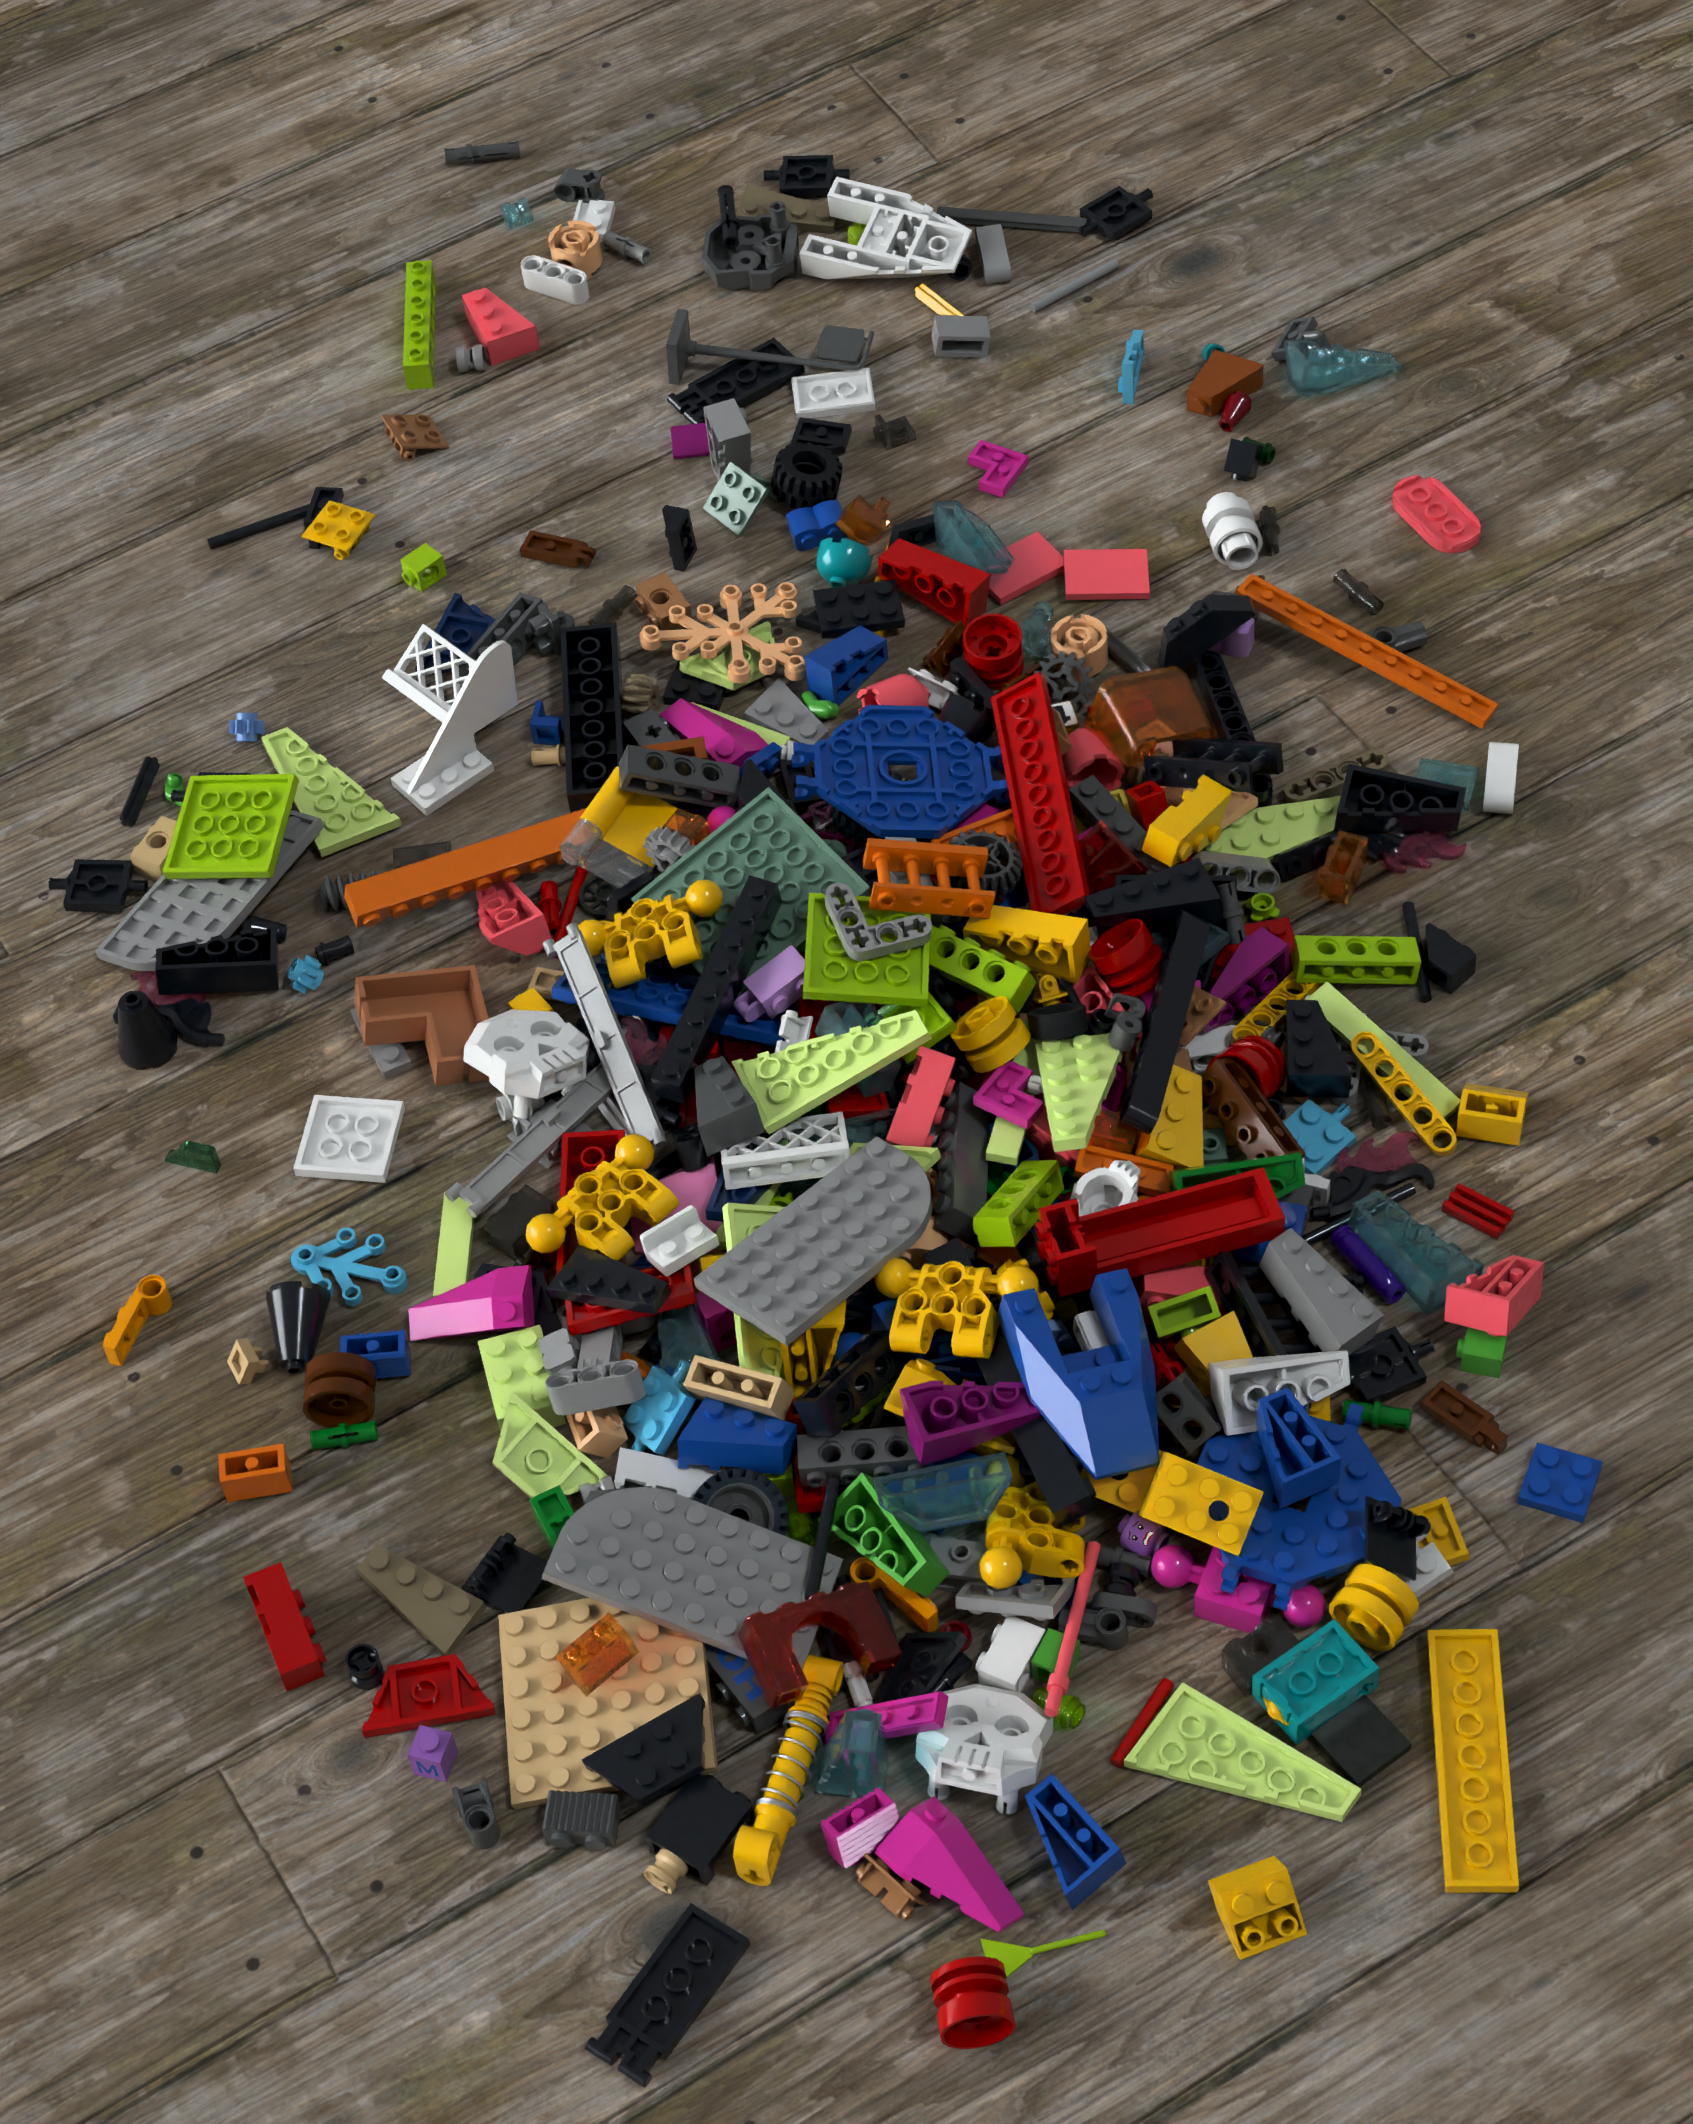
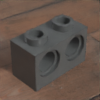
[1156,1371,1223,1454]

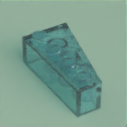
[1348,1190,1484,1315]

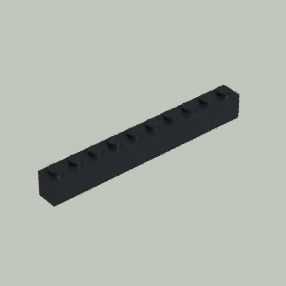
[923,1238,1097,1528]

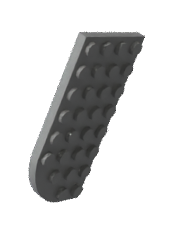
[95,810,325,971]
[694,1136,932,1346]
[541,1487,843,1679]

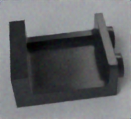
[646,1773,755,1886]

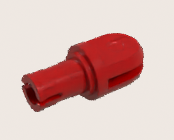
[1149,1341,1184,1405]

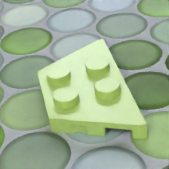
[680,621,779,691]
[492,1393,608,1498]

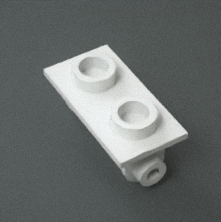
[908,667,960,711]
[775,1010,813,1053]

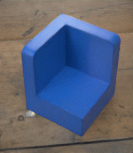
[530,701,564,745]

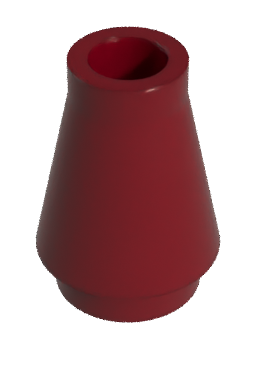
[1219,391,1252,432]

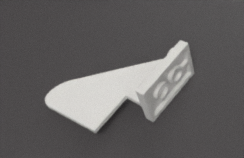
[391,640,518,816]

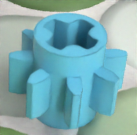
[287,955,324,994]

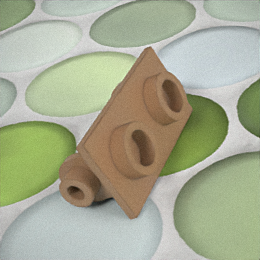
[855,1852,928,1921]

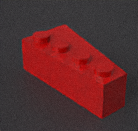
[877,538,991,628]

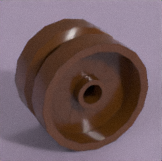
[303,1352,377,1428]

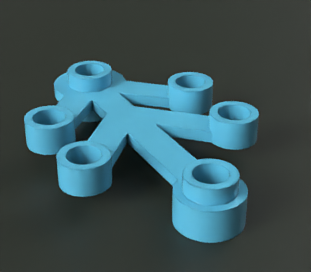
[291,1227,408,1306]

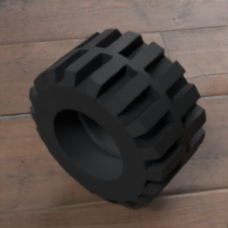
[771,442,843,509]

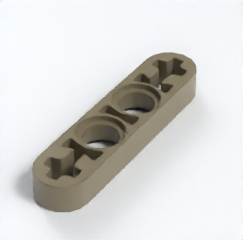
[1284,749,1389,804]

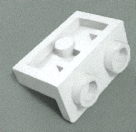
[640,1205,720,1277]

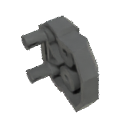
[702,201,799,290]

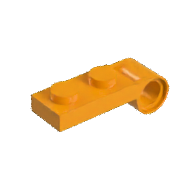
[103,1274,172,1367]
[850,1557,939,1632]

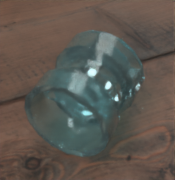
[501,197,533,229]

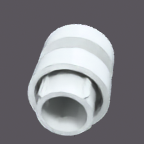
[1202,492,1263,570]

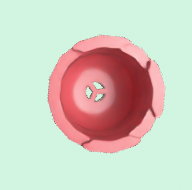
[857,673,929,715]
[1062,726,1125,791]

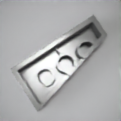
[1259,1228,1384,1356]

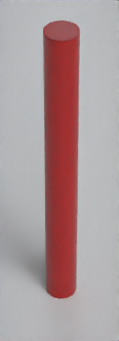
[553,861,590,958]

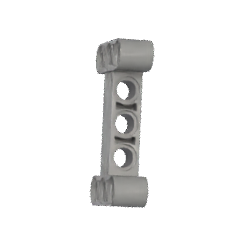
[545,1304,655,1415]

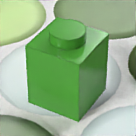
[1456,1327,1507,1378]
[1031,1628,1081,1684]

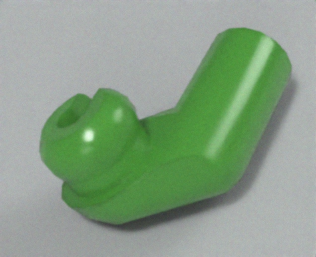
[801,691,839,719]
[165,773,184,807]

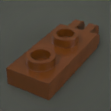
[520,530,596,568]

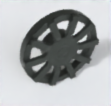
[579,872,629,920]

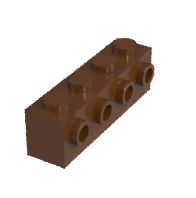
[1202,1057,1306,1159]

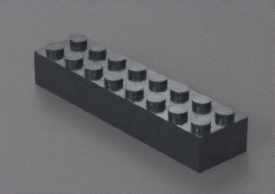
[560,622,626,813]

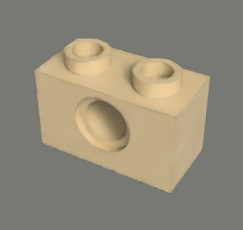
[130,816,177,881]

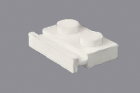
[573,200,616,242]

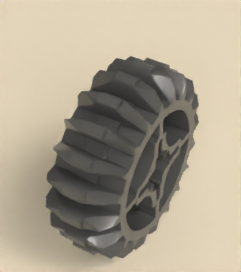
[949,828,1023,899]

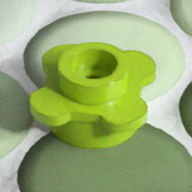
[1246,893,1280,922]

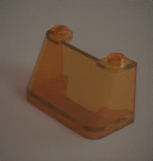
[1084,666,1215,767]

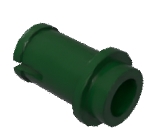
[1242,437,1276,464]

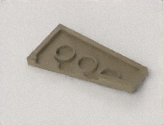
[736,184,840,234]
[357,1543,486,1656]

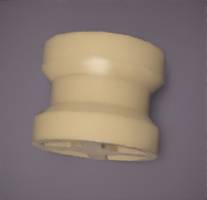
[643,1849,689,1894]

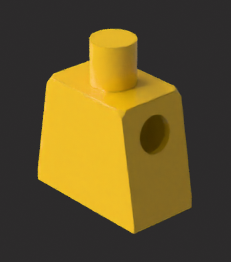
[1173,1311,1253,1388]

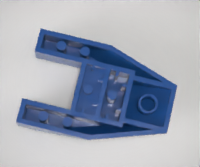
[996,1268,1159,1480]

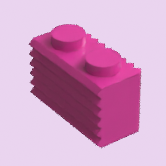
[821,1788,900,1869]

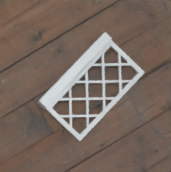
[382,624,476,735]
[721,1111,850,1190]

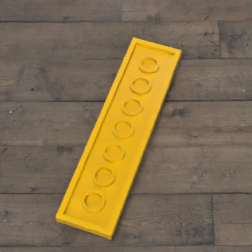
[1427,1629,1519,1893]

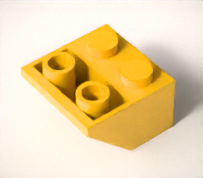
[1456,1083,1529,1146]
[1208,1856,1307,1960]

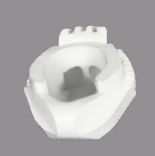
[1070,1160,1141,1217]

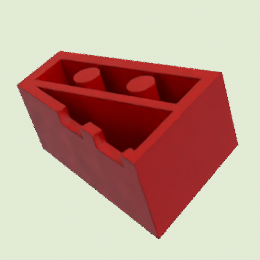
[243,1562,327,1691]

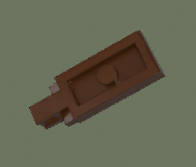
[1420,1381,1508,1455]

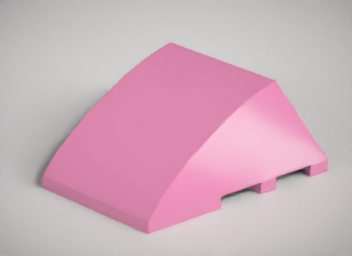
[630,1156,727,1255]

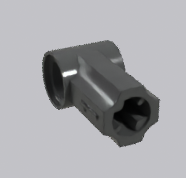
[1372,621,1428,652]
[1058,1606,1129,1651]

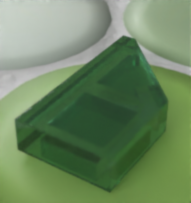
[165,1141,221,1174]

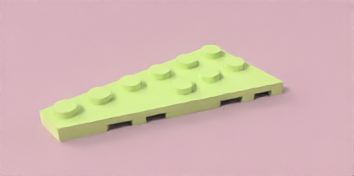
[261,727,402,857]
[1035,1033,1123,1152]
[1124,1682,1361,1822]

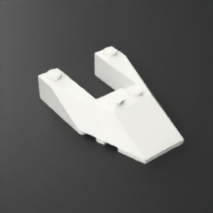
[799,177,972,279]

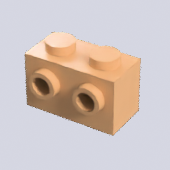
[566,1406,628,1458]

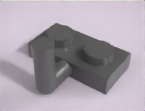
[1272,316,1335,361]

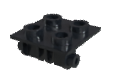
[1365,1496,1431,1581]
[462,1532,548,1613]

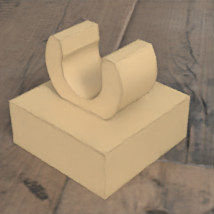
[227,1338,269,1385]

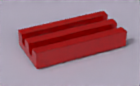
[1442,1183,1514,1240]

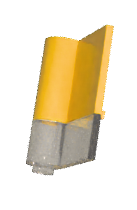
[559,766,689,888]

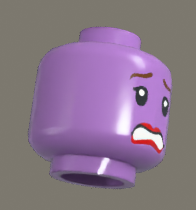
[1118,1510,1170,1556]

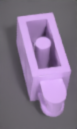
[734,945,805,1022]

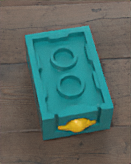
[1252,1619,1380,1745]

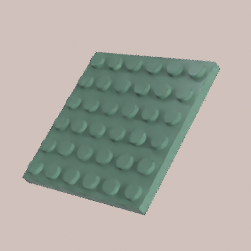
[631,787,872,1009]

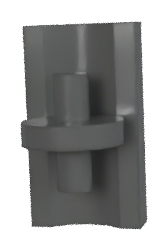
[528,602,575,656]

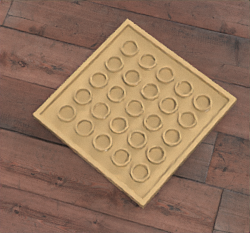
[498,1598,718,1810]

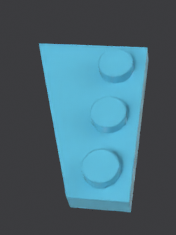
[1118,330,1144,405]

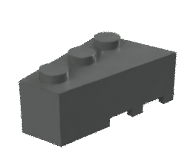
[694,1056,765,1157]

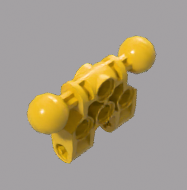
[578,879,723,989]
[525,1134,679,1261]
[874,1257,1039,1358]
[979,1455,1085,1589]

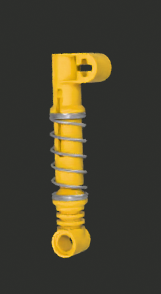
[733,1654,844,1886]

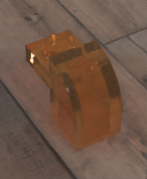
[835,494,892,544]

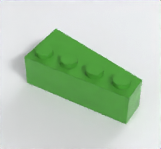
[818,1472,950,1597]

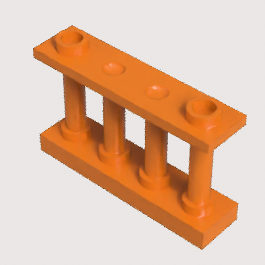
[863,838,995,918]

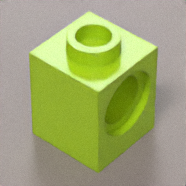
[400,542,447,592]

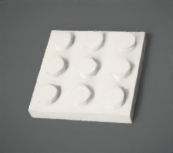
[293,1095,405,1183]

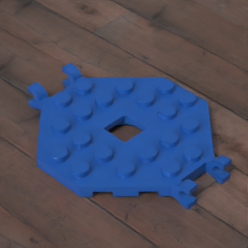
[792,705,1011,839]
[1197,1403,1402,1611]

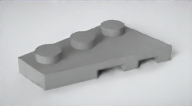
[744,678,829,745]
[955,1578,1075,1621]

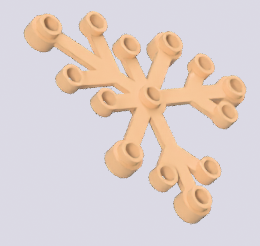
[640,582,807,684]

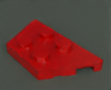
[362,1654,496,1738]

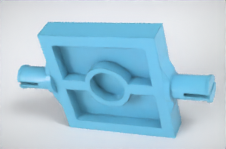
[1283,1099,1356,1175]
[622,1359,696,1456]

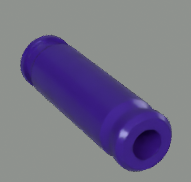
[1330,1225,1406,1304]

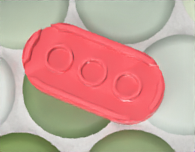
[1392,475,1481,553]

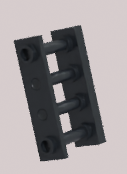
[1144,736,1284,793]
[1205,1251,1322,1358]

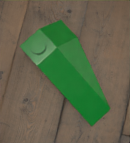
[1169,1152,1306,1199]

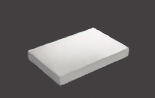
[791,368,876,420]

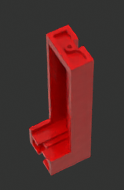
[1035,1167,1285,1297]

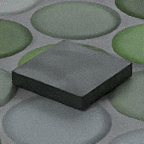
[1311,1695,1412,1788]

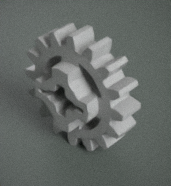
[643,827,696,873]

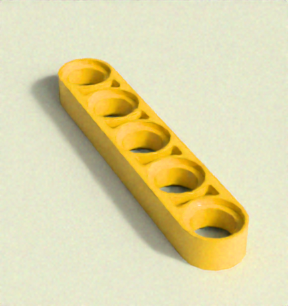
[1230,971,1322,1045]
[1351,1031,1457,1156]

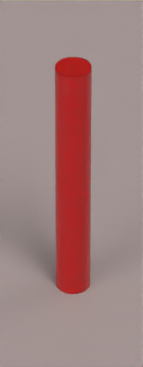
[1110,1678,1174,1768]

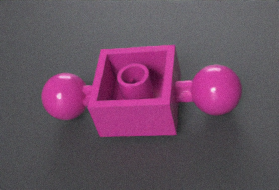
[1151,1544,1326,1636]

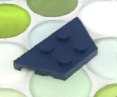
[415,593,495,676]

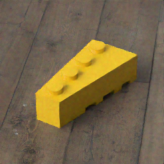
[963,905,1091,984]

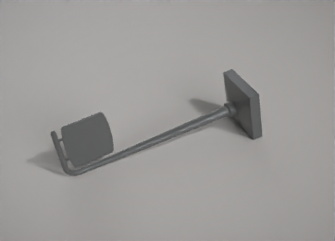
[666,309,874,385]

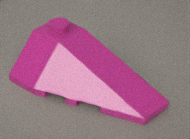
[659,698,769,771]
[408,1265,535,1341]
[875,1797,1025,1933]

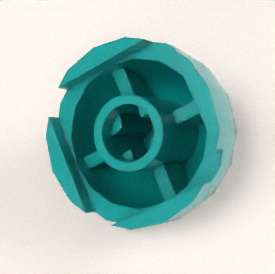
[816,538,873,588]

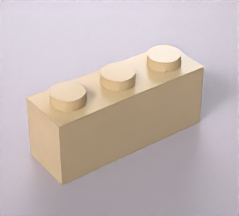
[683,1355,795,1420]

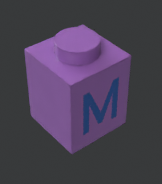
[408,1725,458,1782]

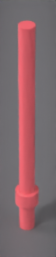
[1044,1541,1101,1717]

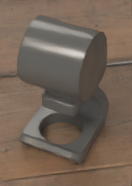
[1104,993,1146,1052]

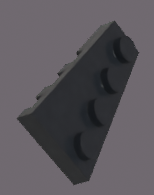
[547,1245,672,1314]

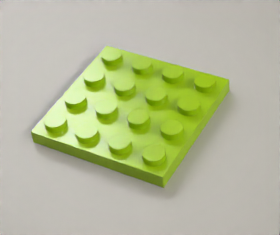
[162,774,299,879]
[803,893,931,1007]

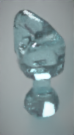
[1020,602,1054,658]

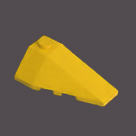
[884,1359,1019,1455]

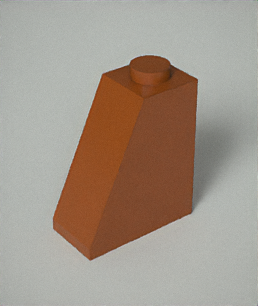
[1187,350,1263,417]

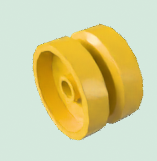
[950,996,1031,1073]
[1329,1564,1419,1651]

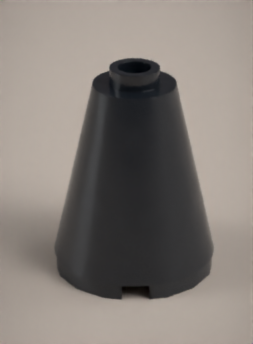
[938,695,995,744]
[118,990,178,1070]
[266,1281,330,1374]

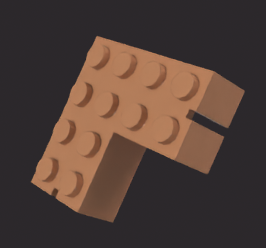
[354,965,489,1086]

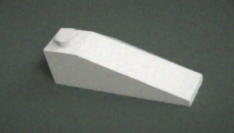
[1208,1350,1351,1436]

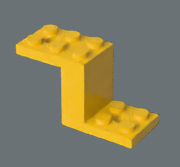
[1080,1450,1264,1556]

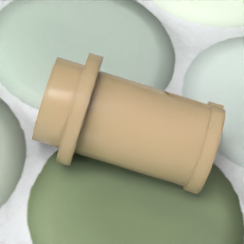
[531,744,566,767]

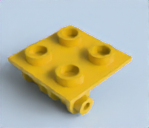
[302,500,375,560]

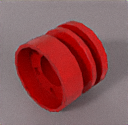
[963,614,1024,690]
[1088,918,1164,997]
[1205,1035,1287,1100]
[930,1956,1016,2049]

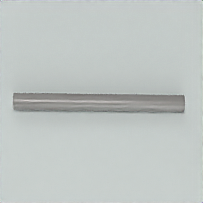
[1029,259,1119,313]

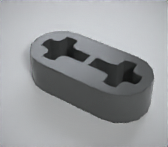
[1091,1592,1157,1628]

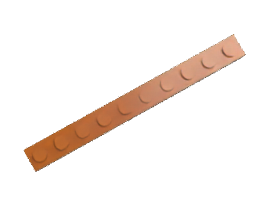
[1236,573,1499,729]

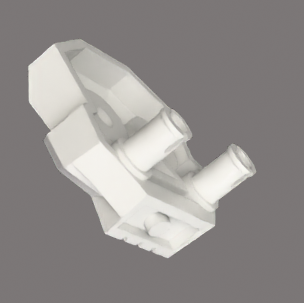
[463,1009,590,1119]
[915,1684,1054,1815]

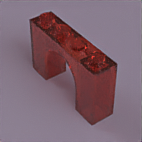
[738,1581,902,1709]

